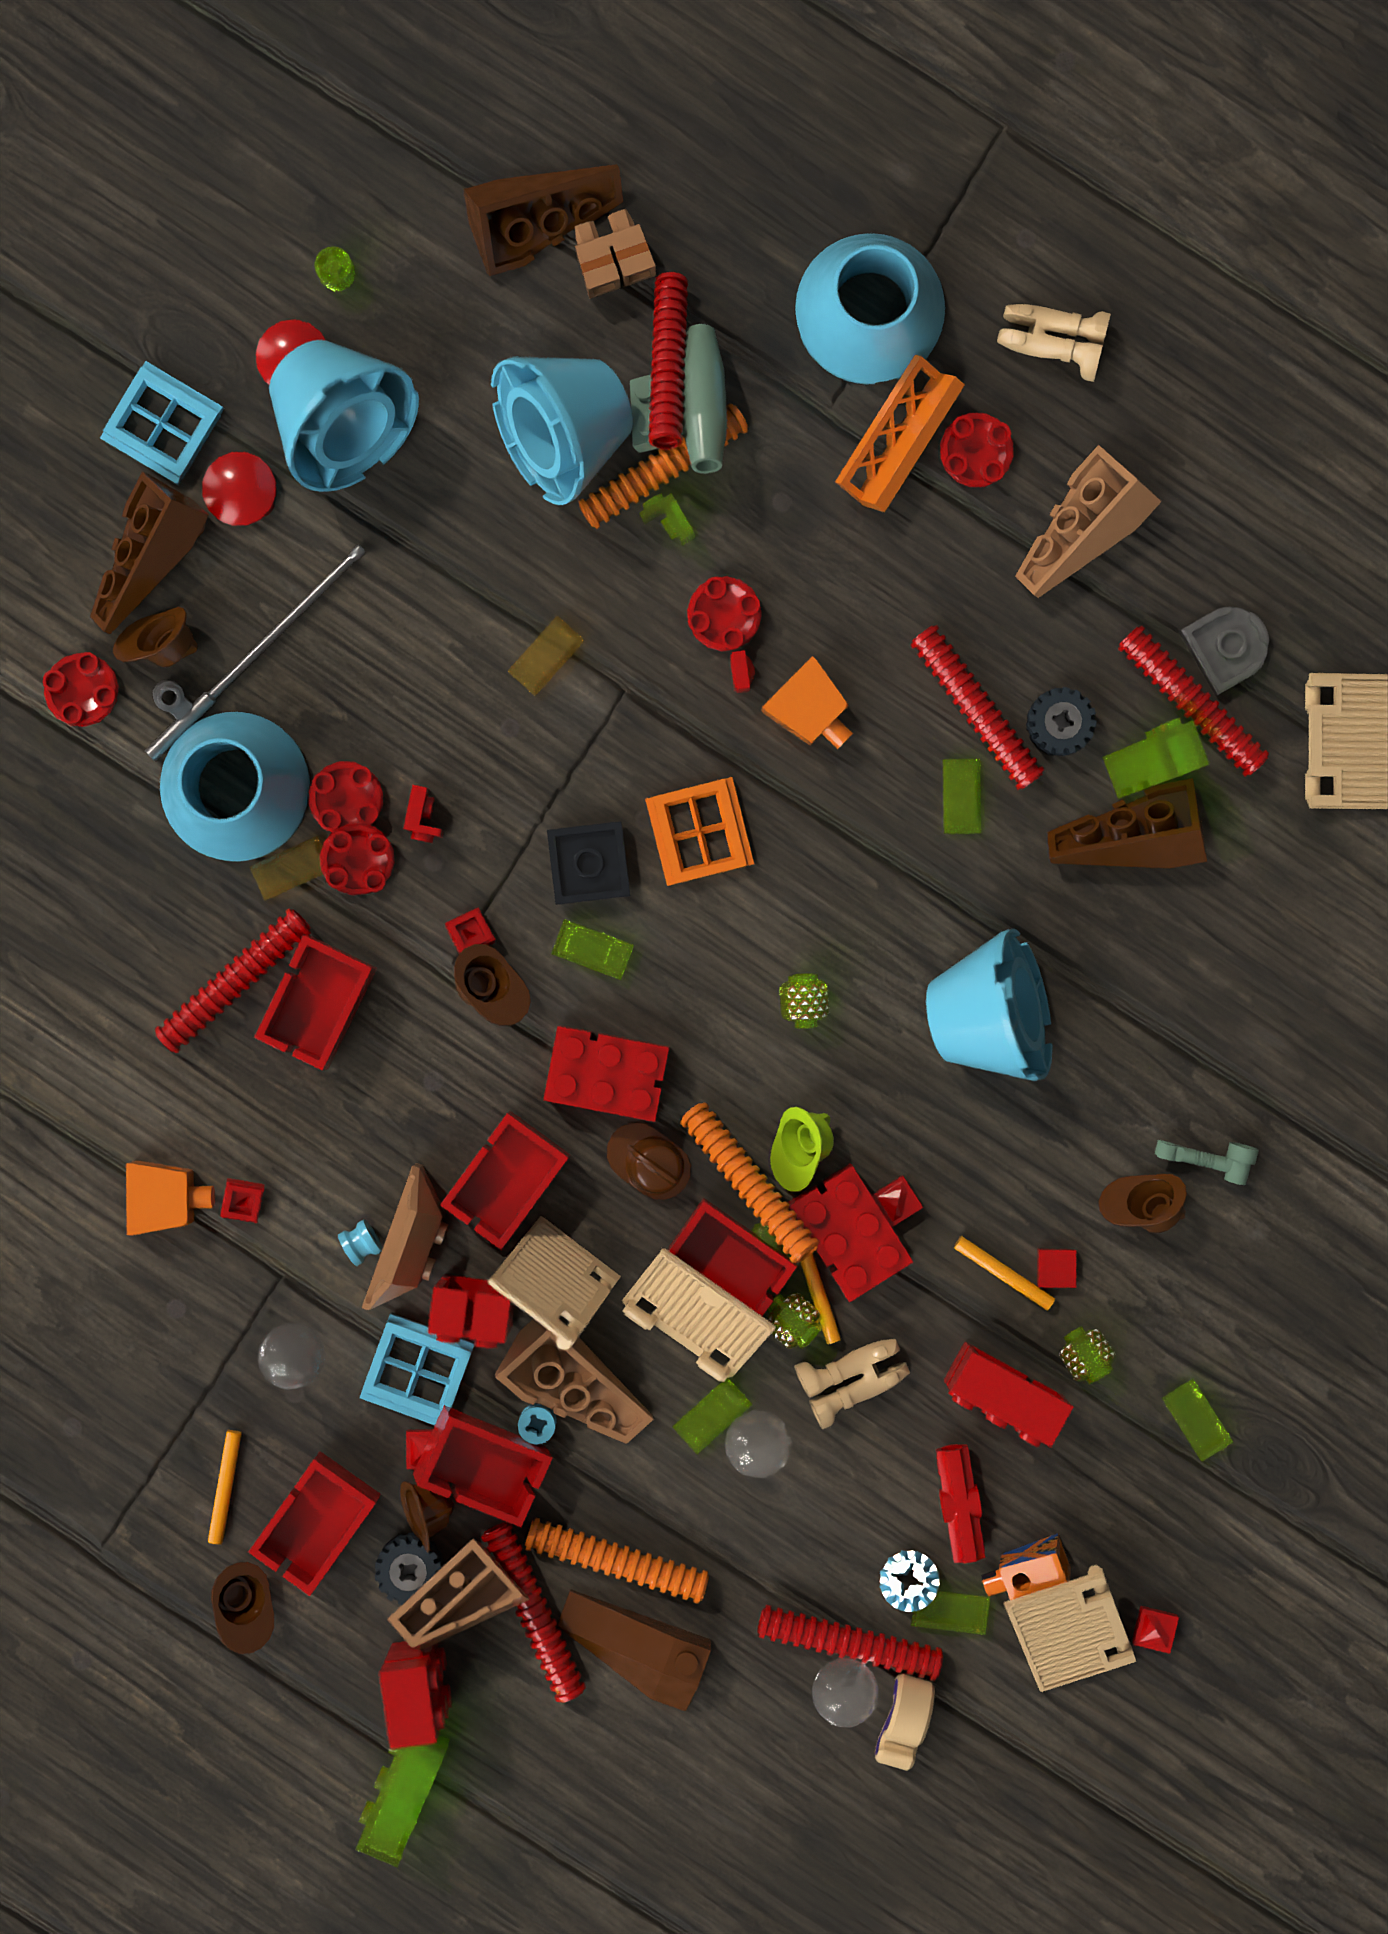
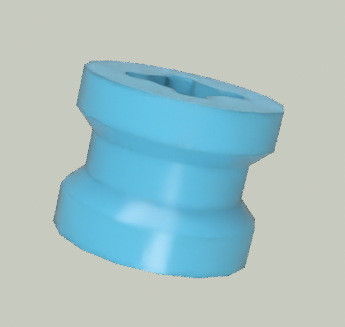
[338,1219,383,1266]
[518,1403,557,1445]

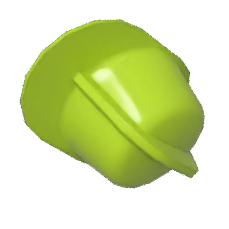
[770,1107,834,1192]

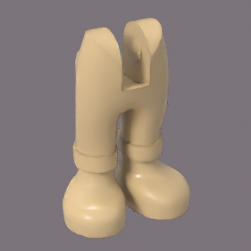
[997,304,1111,382]
[794,1339,910,1430]

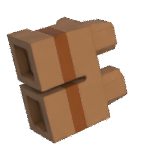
[575,209,656,299]

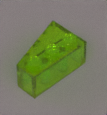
[1102,718,1209,799]
[355,1735,450,1868]

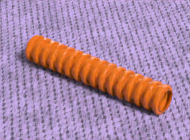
[579,403,748,529]
[680,1102,819,1263]
[525,1517,709,1604]

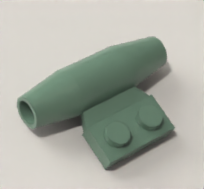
[630,324,728,473]

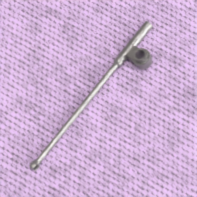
[145,545,365,761]

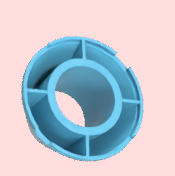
[795,233,945,384]
[269,340,419,492]
[491,357,633,505]
[160,712,310,862]
[926,929,1053,1081]

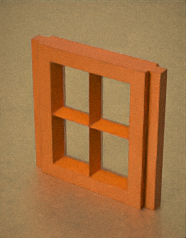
[645,777,754,886]

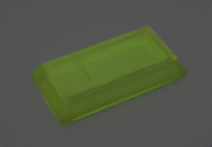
[943,759,981,834]
[551,919,634,980]
[672,1377,753,1454]
[1161,1378,1233,1462]
[911,1591,990,1635]

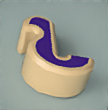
[875,1672,935,1771]

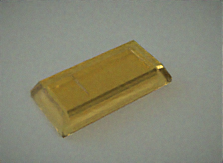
[507,616,585,696]
[250,836,323,901]

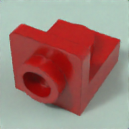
[403,784,444,843]

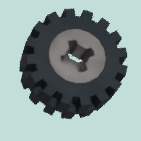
[1026,687,1097,757]
[375,1533,444,1605]

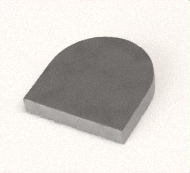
[1179,607,1269,696]

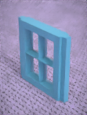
[100,361,224,485]
[360,1313,475,1425]

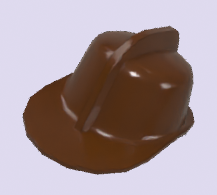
[113,607,198,668]
[454,944,531,1026]
[607,1123,691,1200]
[1099,1174,1187,1233]
[400,1481,454,1553]
[211,1562,274,1654]

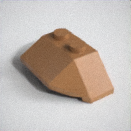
[362,1163,449,1311]

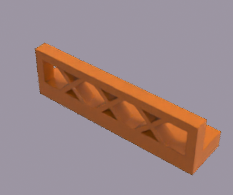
[835,355,965,512]

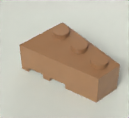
[388,1539,530,1650]

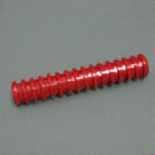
[648,272,688,450]
[910,625,1045,790]
[1118,625,1269,777]
[155,908,312,1053]
[481,1522,586,1703]
[757,1604,943,1681]

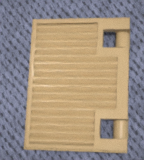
[1305,673,1388,809]
[488,1216,621,1350]
[622,1248,776,1382]
[1004,1565,1136,1692]

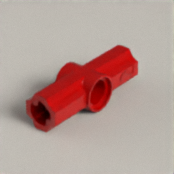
[935,1444,986,1564]

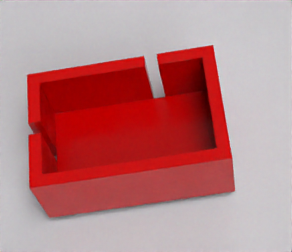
[254,935,377,1071]
[543,1025,670,1122]
[440,1111,571,1250]
[787,1163,913,1303]
[667,1198,797,1316]
[427,1274,516,1348]
[944,1341,1073,1447]
[413,1405,553,1527]
[248,1451,381,1596]
[379,1641,452,1750]

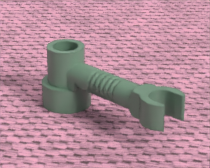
[1154,1140,1259,1185]

